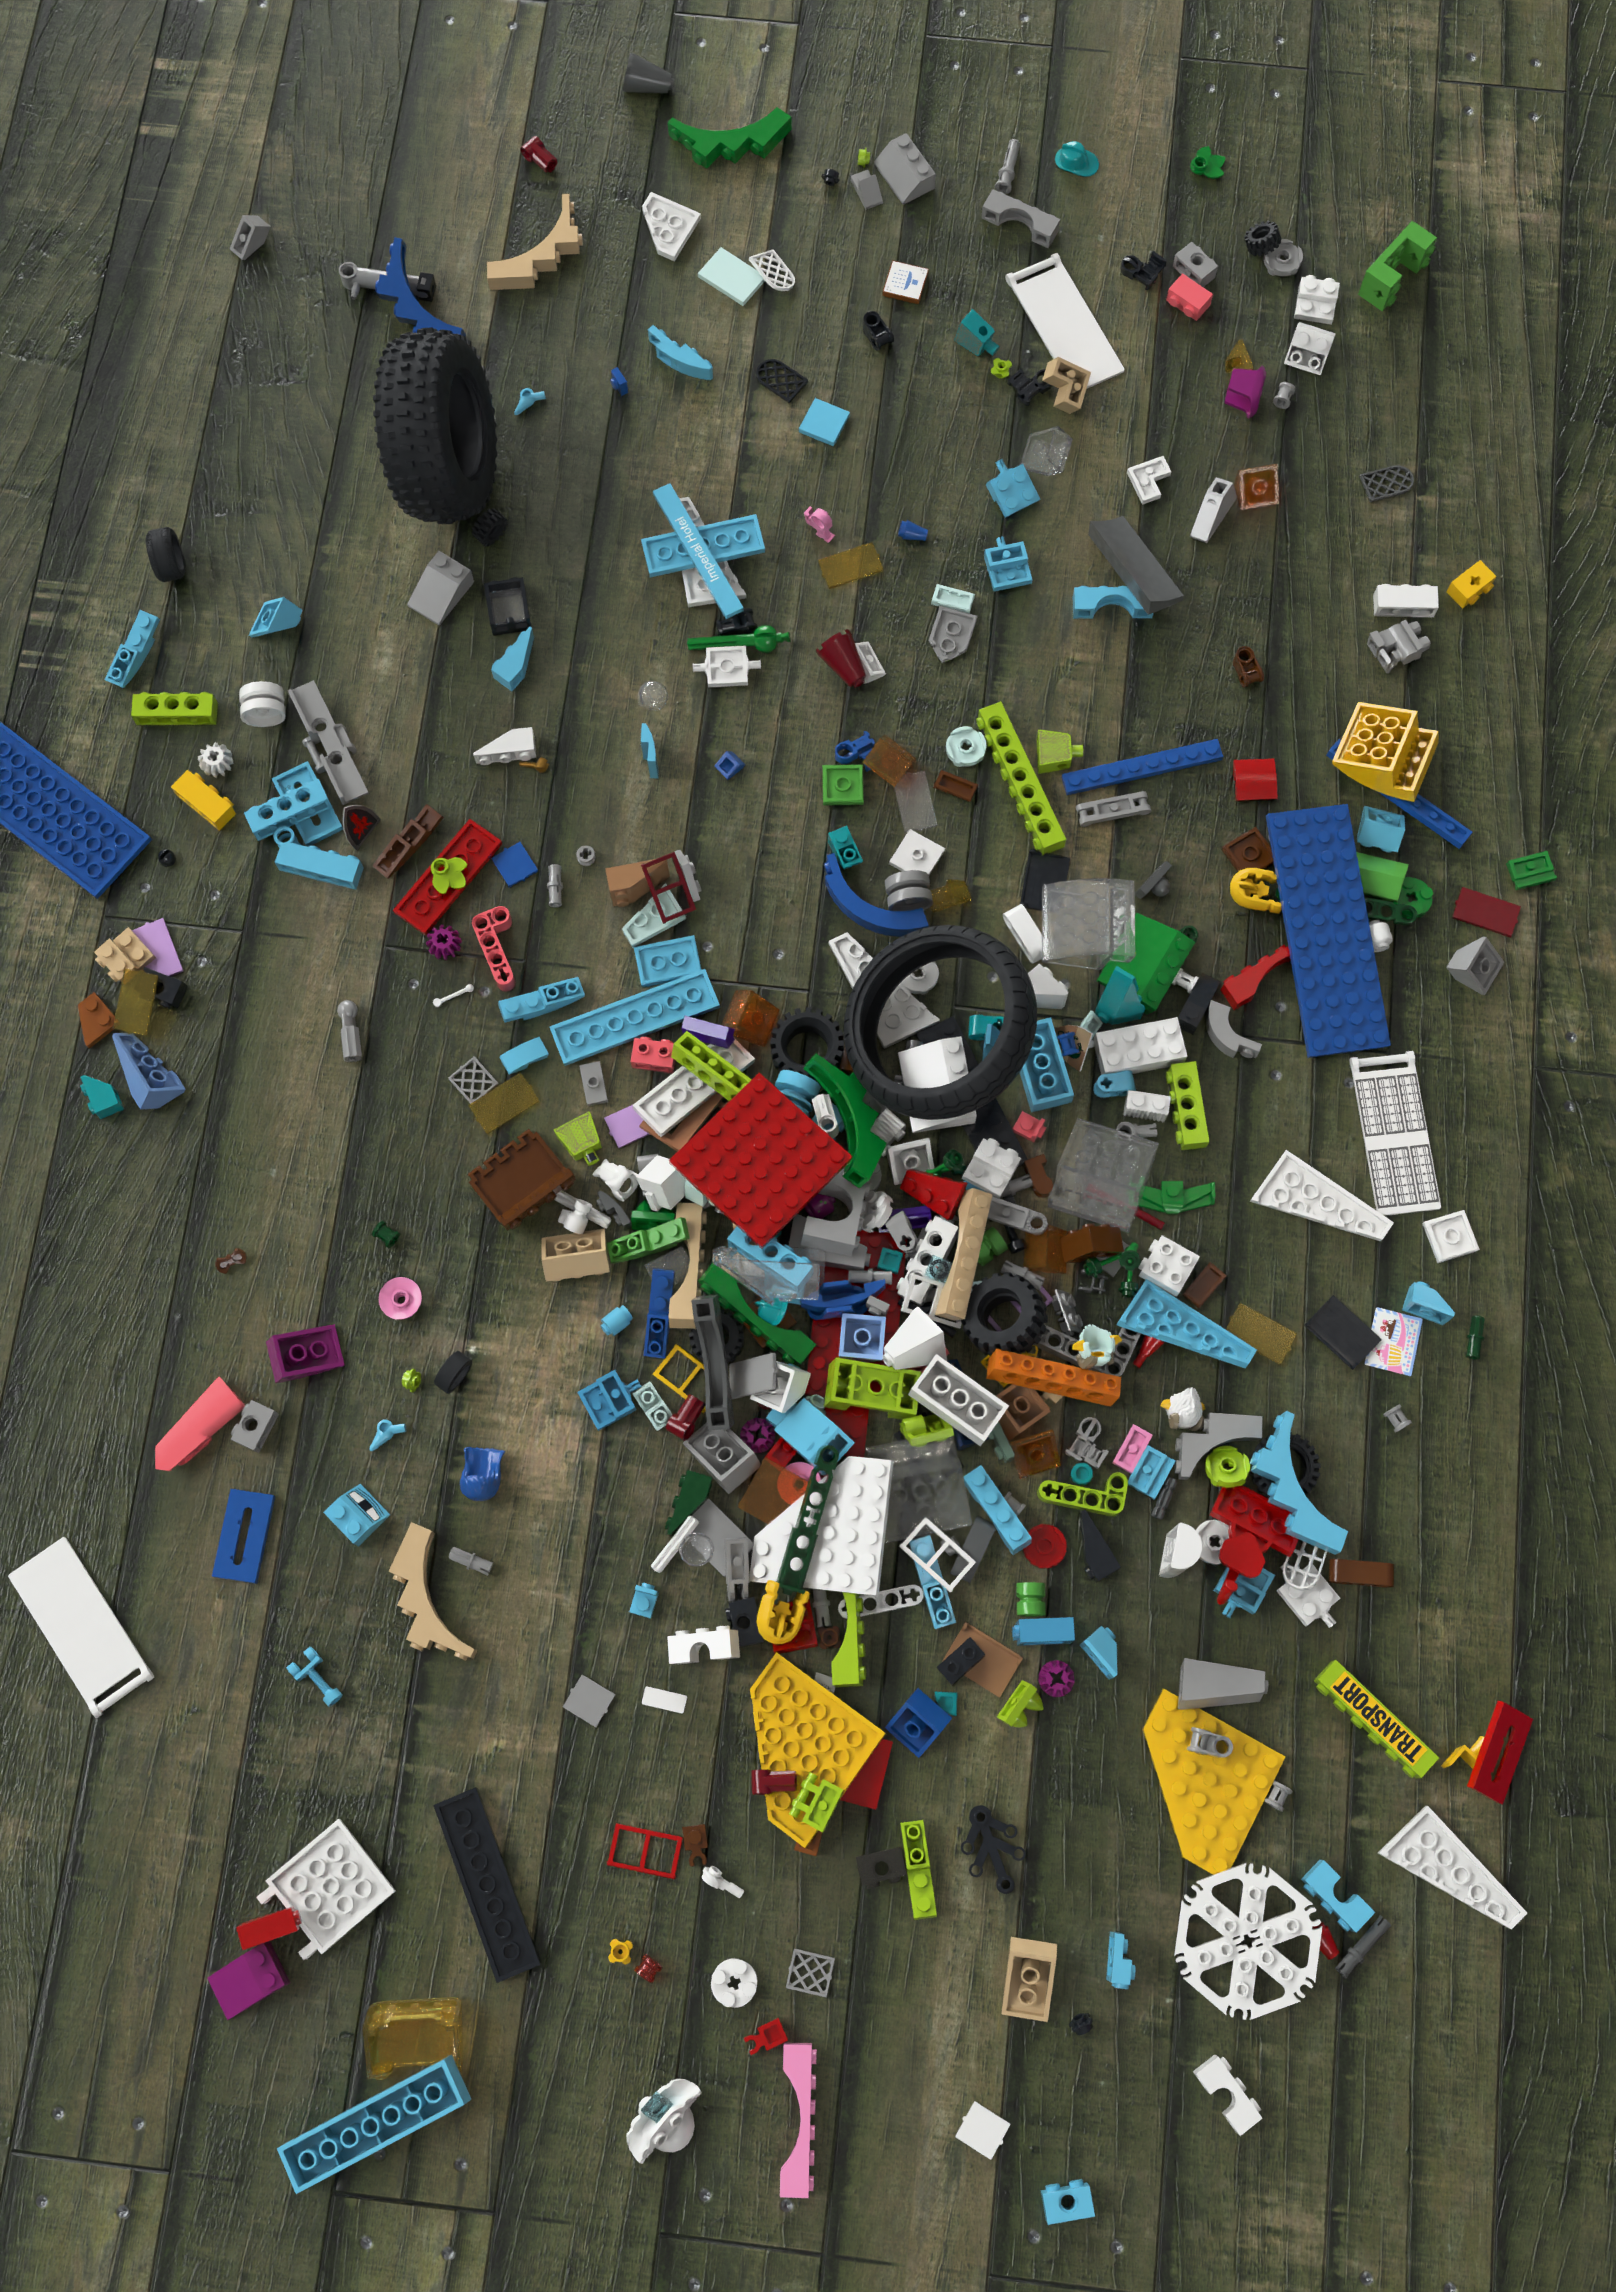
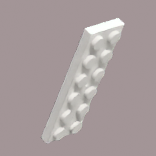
[633,1038,755,1137]

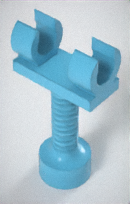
[286,1647,343,1707]

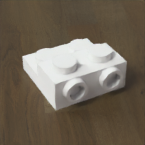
[1294,275,1340,325]
[962,1138,1021,1199]

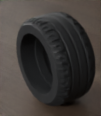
[146,527,185,582]

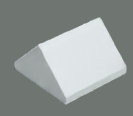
[887,1138,934,1185]

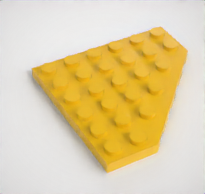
[750,1652,886,1848]
[1142,1689,1285,1875]

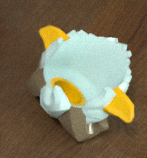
[1072,1324,1122,1369]

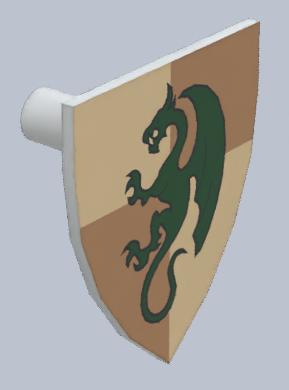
[1055,1025,1095,1071]

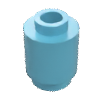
[600,1305,633,1336]

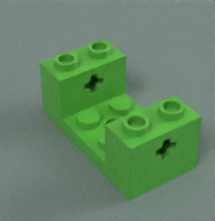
[1358,221,1437,311]

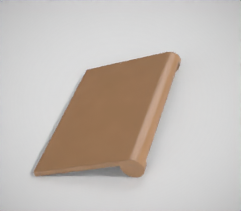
[942,1622,1023,1698]

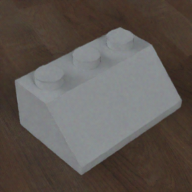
[874,133,936,205]

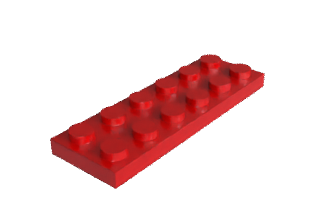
[393,819,502,936]

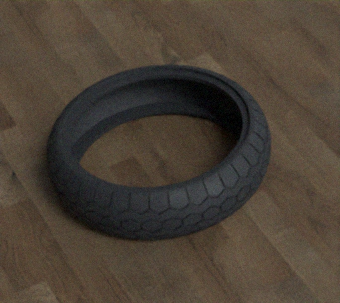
[844,925,1037,1120]

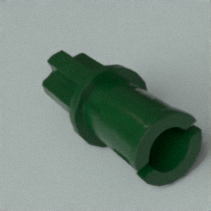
[1466,1315,1485,1360]

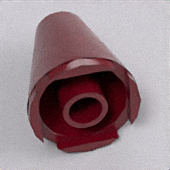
[816,629,866,688]

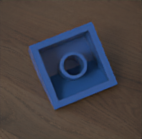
[885,1688,952,1758]

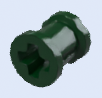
[371,1221,400,1248]

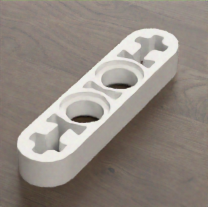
[838,1585,923,1619]

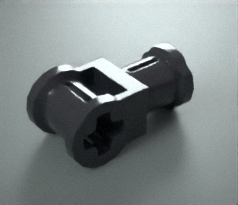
[716,608,758,636]

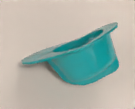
[1055,141,1099,177]
[754,1292,788,1326]

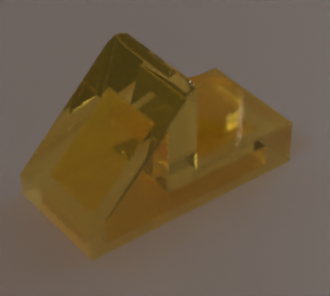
[1225,339,1254,373]
[930,879,972,913]

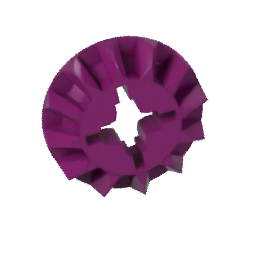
[740,1418,775,1453]
[1038,1660,1075,1697]

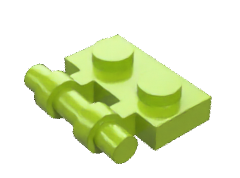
[789,1772,844,1832]

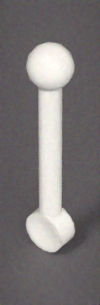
[433,984,474,1007]

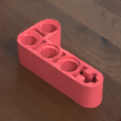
[472,906,516,992]

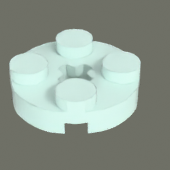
[946,726,986,767]

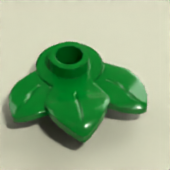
[1190,146,1226,179]

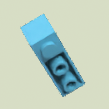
[491,626,534,691]

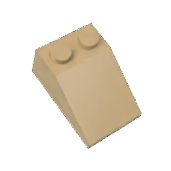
[1001,1937,1057,2022]

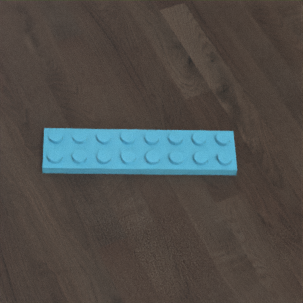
[550,969,720,1066]

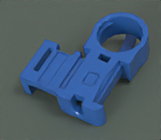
[835,731,882,772]

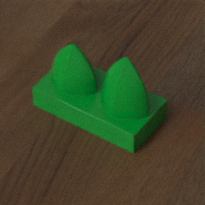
[631,1199,675,1230]

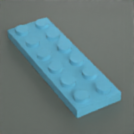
[641,514,765,577]

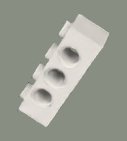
[896,1216,959,1306]

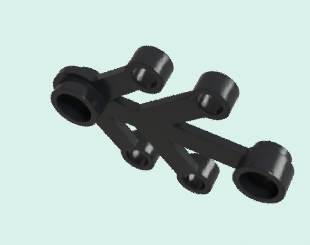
[961,1805,1026,1894]

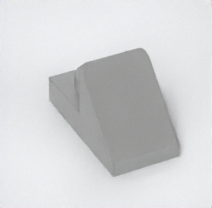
[851,170,883,210]

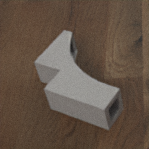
[1175,1413,1262,1480]

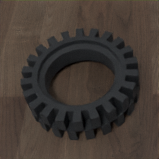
[1249,1432,1321,1498]

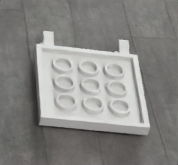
[256,1819,396,1960]

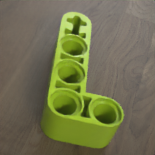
[1037,1472,1128,1516]

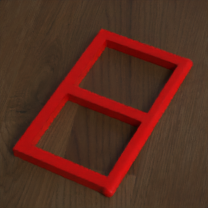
[607,1823,683,1879]

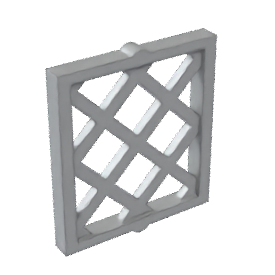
[448,1056,498,1106]
[786,1948,835,1998]

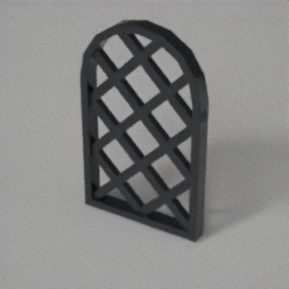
[756,359,808,403]

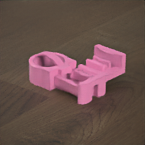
[804,506,835,543]

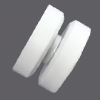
[239,681,286,727]

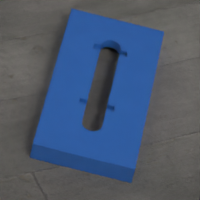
[212,1489,275,1584]

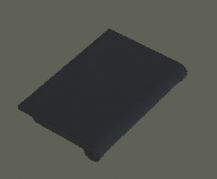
[1020,849,1070,914]
[1304,1295,1382,1370]

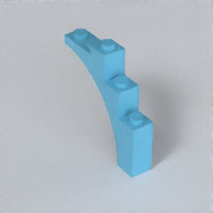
[1250,1411,1348,1555]

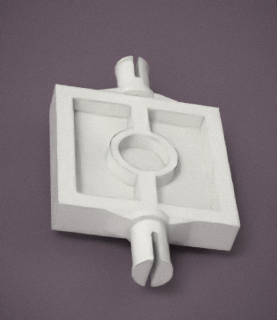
[693,646,761,687]
[1277,1563,1340,1628]

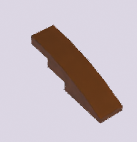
[373,804,444,879]

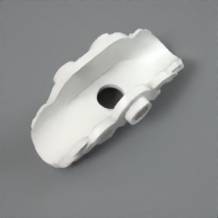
[626,2079,702,2164]

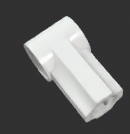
[812,1094,839,1138]

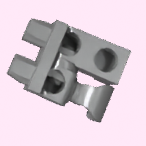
[1367,620,1431,673]

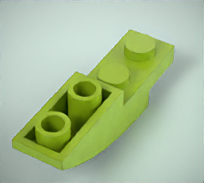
[900,1820,937,1920]

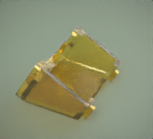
[363,1997,463,2080]

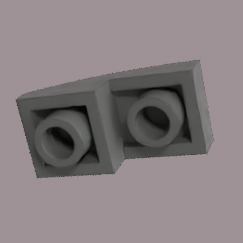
[596,1191,632,1231]

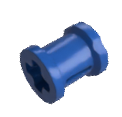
[1057,1032,1080,1057]

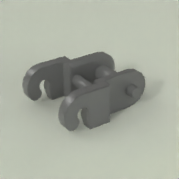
[1078,1269,1108,1294]

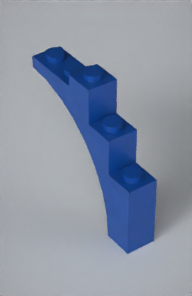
[375,237,466,337]

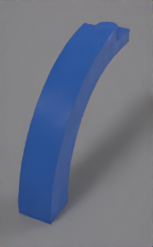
[824,853,929,937]

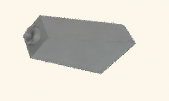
[789,1214,871,1270]
[1178,1658,1269,1710]

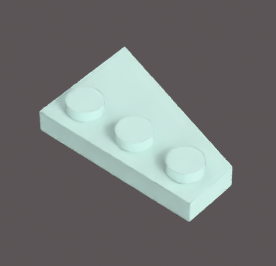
[622,883,686,948]

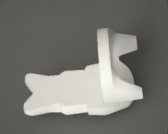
[593,1159,639,1202]

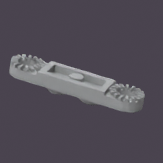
[987,1197,1048,1235]

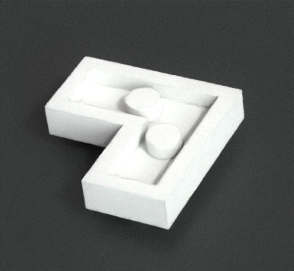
[1127,456,1171,505]

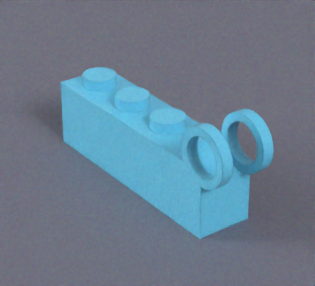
[274,826,364,890]

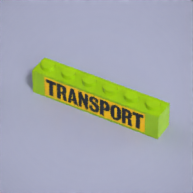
[1314,1660,1439,1778]

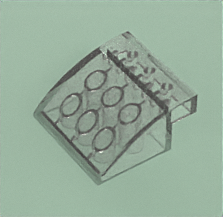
[1042,878,1135,970]
[1048,1118,1159,1233]
[865,1436,972,1543]

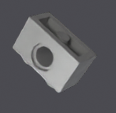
[1173,242,1218,287]
[231,1400,279,1453]

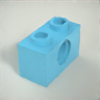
[1041,2179,1095,2225]

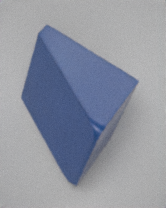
[715,751,745,780]

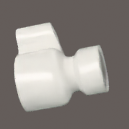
[558,1199,592,1234]

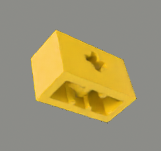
[1447,560,1497,609]

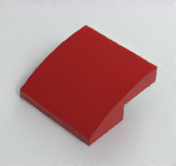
[1233,758,1278,801]
[772,1599,818,1655]

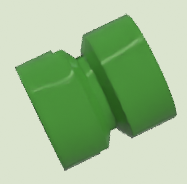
[978,1227,1008,1266]
[1016,1582,1046,1617]

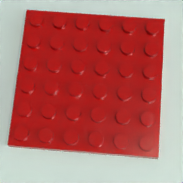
[668,1073,852,1249]

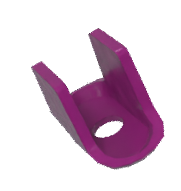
[1224,365,1266,419]

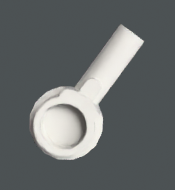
[701,1866,744,1898]

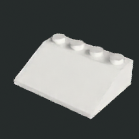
[898,1036,977,1133]

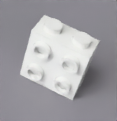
[1138,1236,1200,1297]

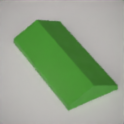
[1356,852,1409,903]

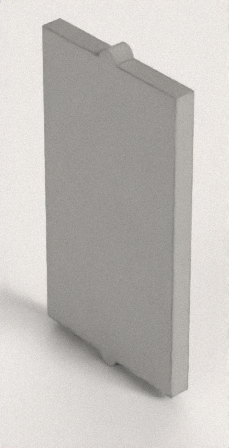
[729,1353,778,1400]

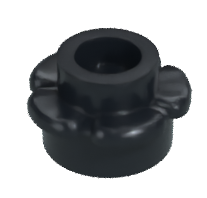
[821,169,840,186]

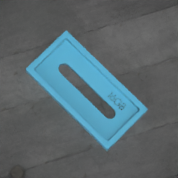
[272,761,343,847]

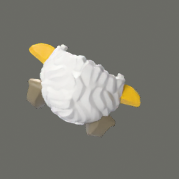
[1161,1387,1205,1431]

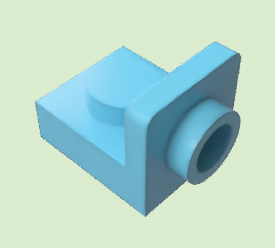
[629,1583,659,1619]

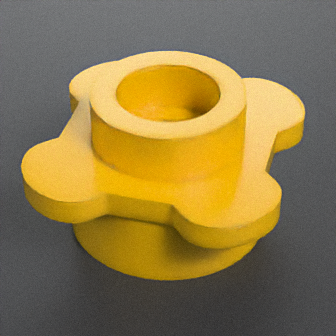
[608,1939,633,1965]

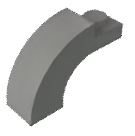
[1206,1000,1262,1058]

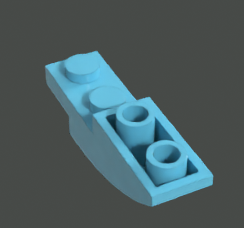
[648,325,713,380]
[105,610,160,688]
[498,977,585,1023]
[909,1535,956,1629]

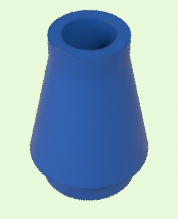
[898,520,928,541]

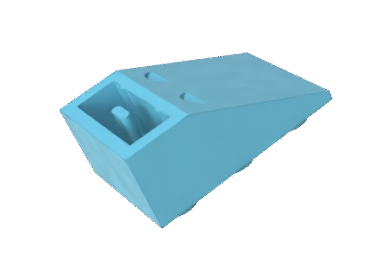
[774,1398,855,1475]

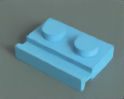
[1128,1445,1176,1500]

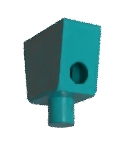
[954,309,1000,356]

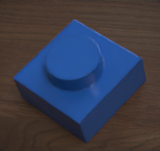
[610,367,628,396]

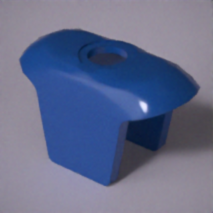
[807,1280,868,1320]

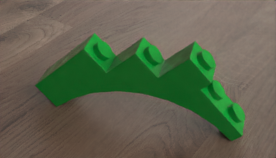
[668,107,792,169]
[803,1053,887,1188]

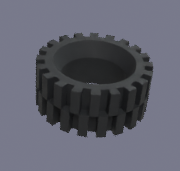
[770,1007,844,1081]

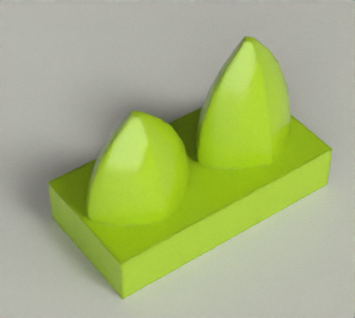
[997,1680,1044,1728]

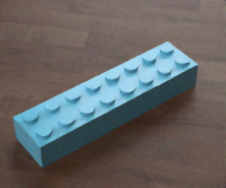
[277,2055,471,2194]

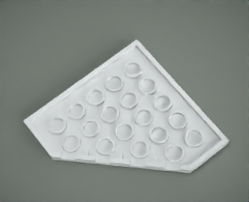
[749,1456,894,1596]

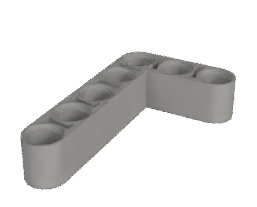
[1033,1325,1141,1377]

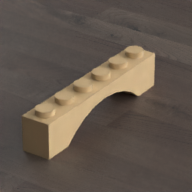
[935,1188,993,1321]
[668,1203,707,1329]

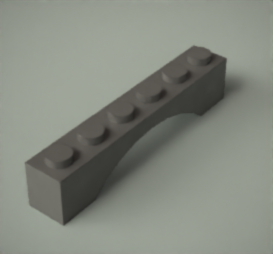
[691,1294,735,1431]

